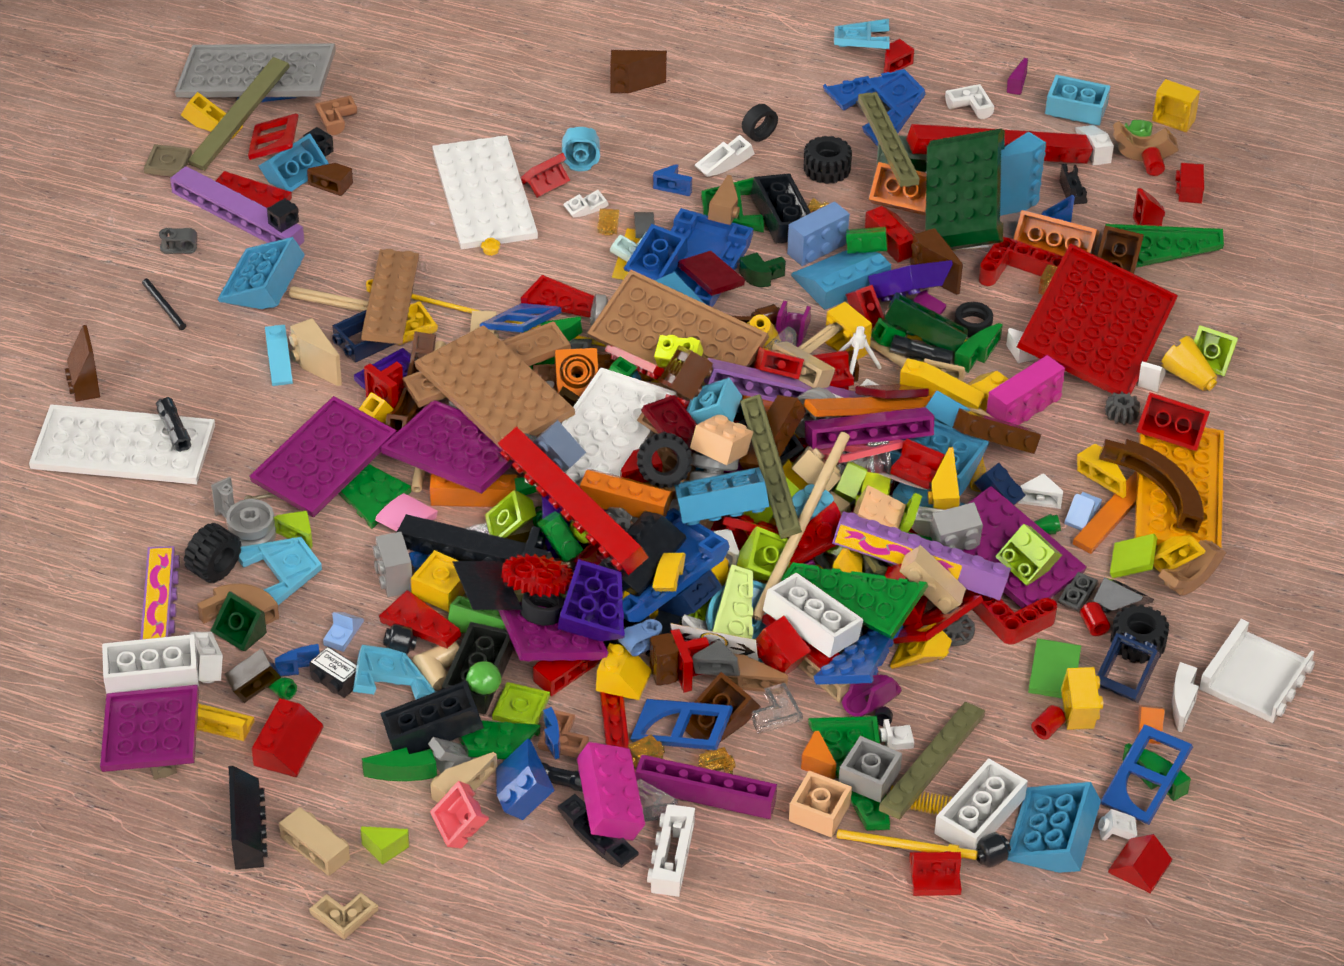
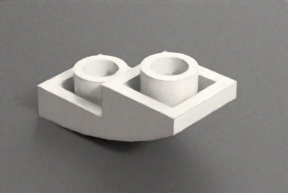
[563,190,609,218]

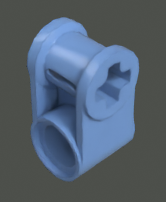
[618,619,662,656]

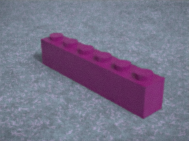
[805,407,934,450]
[635,755,777,820]

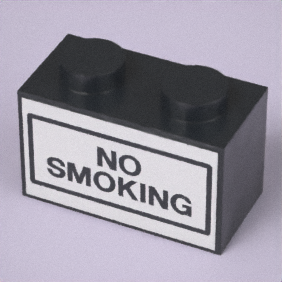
[309,646,357,698]

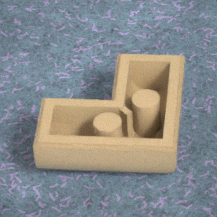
[412,641,459,691]
[309,893,378,940]

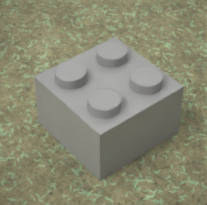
[930,502,983,550]
[373,532,412,597]
[839,736,902,803]

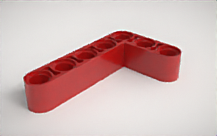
[979,237,1063,286]
[963,589,1057,645]

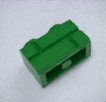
[846,227,887,254]
[537,511,583,562]

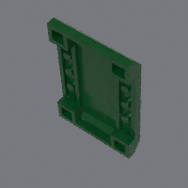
[925,128,1005,250]

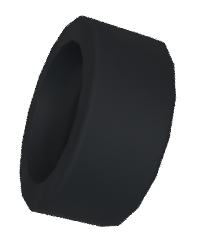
[742,104,778,141]
[954,301,994,338]
[520,592,565,626]

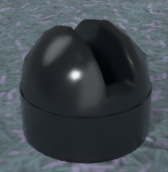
[874,706,893,726]

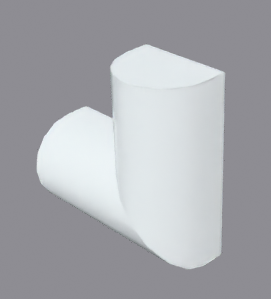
[945,84,994,119]

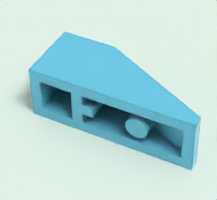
[265,325,293,386]

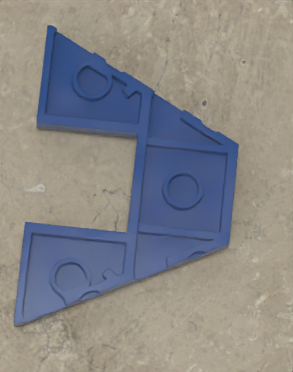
[823,69,926,147]

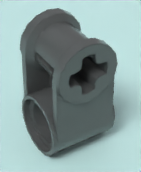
[159,228,198,254]

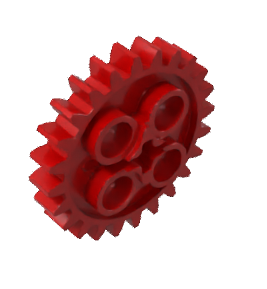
[501,554,574,597]

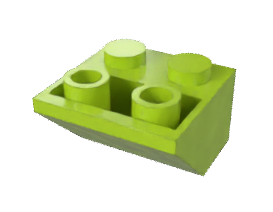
[995,524,1062,586]

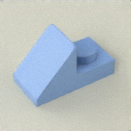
[1064,492,1102,530]
[323,612,364,652]

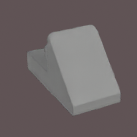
[428,737,474,773]

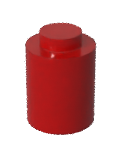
[1142,147,1165,176]
[1080,602,1111,636]
[1031,705,1066,740]

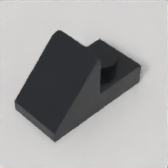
[523,526,553,559]

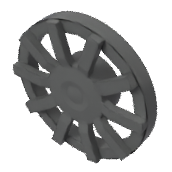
[942,612,975,646]

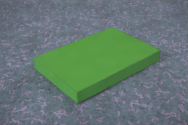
[1028,638,1081,698]

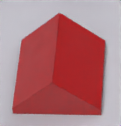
[1108,834,1172,894]

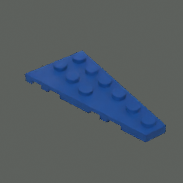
[813,625,903,685]

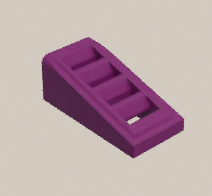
[1007,58,1028,95]

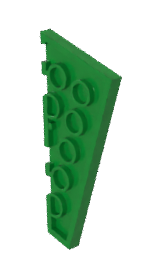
[1105,224,1224,268]
[338,464,411,529]
[781,562,928,639]
[808,716,890,831]

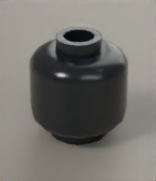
[383,624,417,655]
[976,832,1011,867]

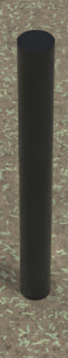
[142,278,186,330]

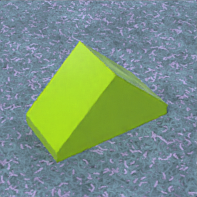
[832,461,868,503]
[274,511,313,549]
[361,826,409,865]

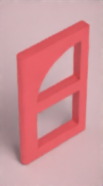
[819,440,904,463]

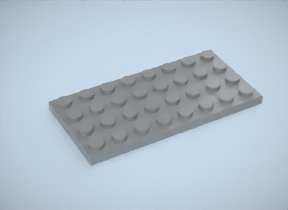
[175,43,336,98]

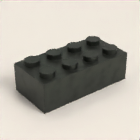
[442,622,514,715]

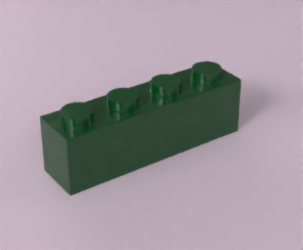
[884,292,968,355]

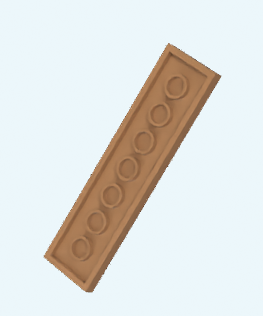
[361,249,419,344]
[402,321,571,408]

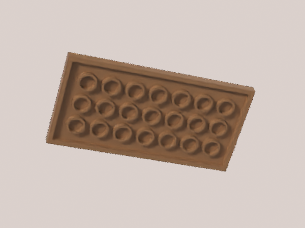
[587,270,769,386]
[414,325,575,449]

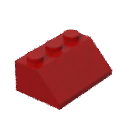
[865,206,916,263]
[1136,392,1210,451]
[252,698,324,778]

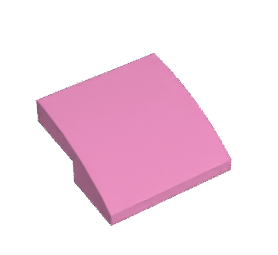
[375,493,438,531]

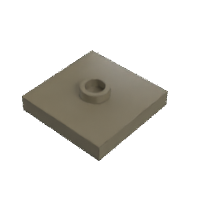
[144,144,192,177]

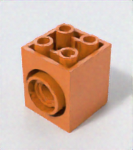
[554,348,598,397]

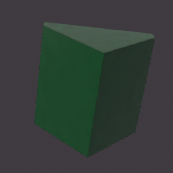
[210,591,267,651]

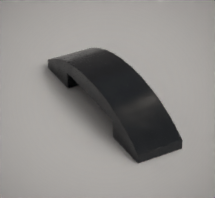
[557,794,639,868]

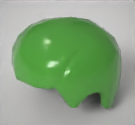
[1124,120,1153,137]
[466,661,502,695]

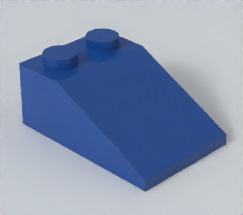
[624,224,688,280]
[496,739,555,820]

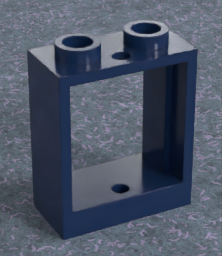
[332,310,394,363]
[658,570,723,617]
[1097,632,1161,703]

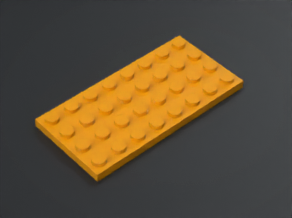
[1134,427,1224,548]

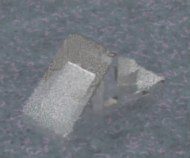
[637,779,678,822]

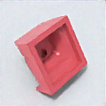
[430,781,489,849]

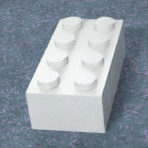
[763,573,864,658]
[102,634,199,693]
[934,758,1028,850]

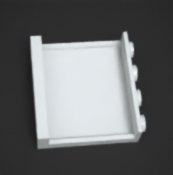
[1199,619,1315,723]

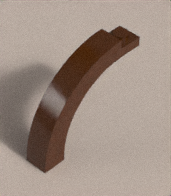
[386,332,436,432]
[1099,439,1204,533]

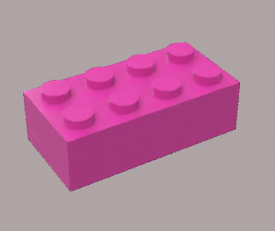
[986,355,1065,425]
[577,742,646,841]

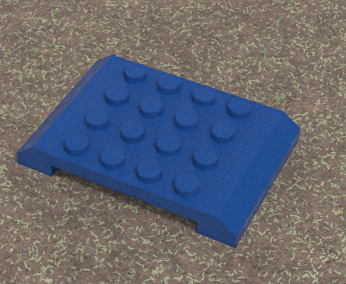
[670,208,754,307]
[622,508,730,622]

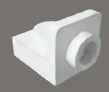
[879,719,914,750]
[1098,809,1137,841]

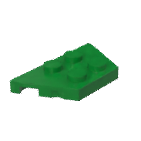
[459,720,540,759]

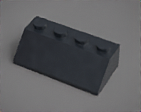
[751,173,811,244]
[599,511,687,596]
[380,681,484,754]
[228,766,268,870]

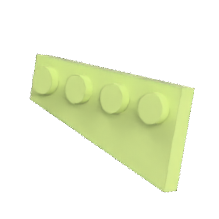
[712,564,753,639]

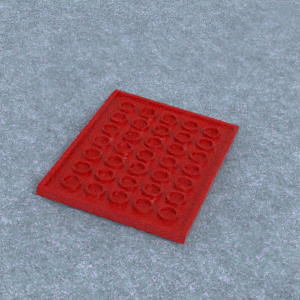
[1016,243,1178,395]

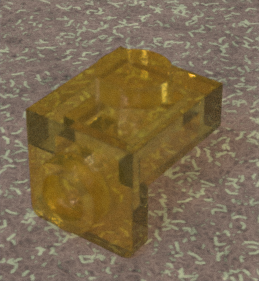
[597,208,620,236]
[699,747,736,774]

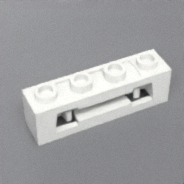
[647,804,695,897]

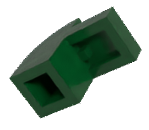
[739,252,786,287]

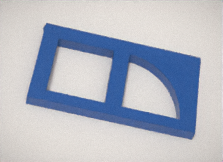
[480,303,562,333]
[630,699,733,750]
[1101,724,1193,825]

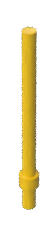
[837,829,978,860]

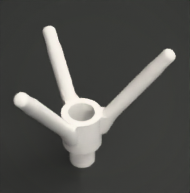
[838,326,882,375]

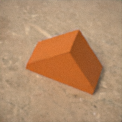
[1138,705,1165,744]
[801,730,836,779]

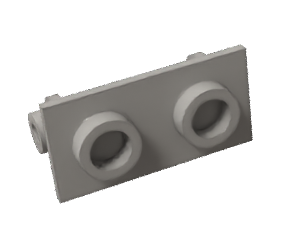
[211,477,234,518]

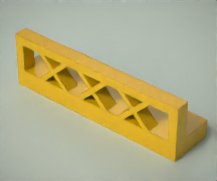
[197,703,254,741]

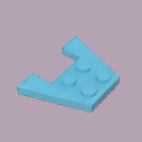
[834,19,890,49]
[238,537,322,605]
[353,645,436,700]

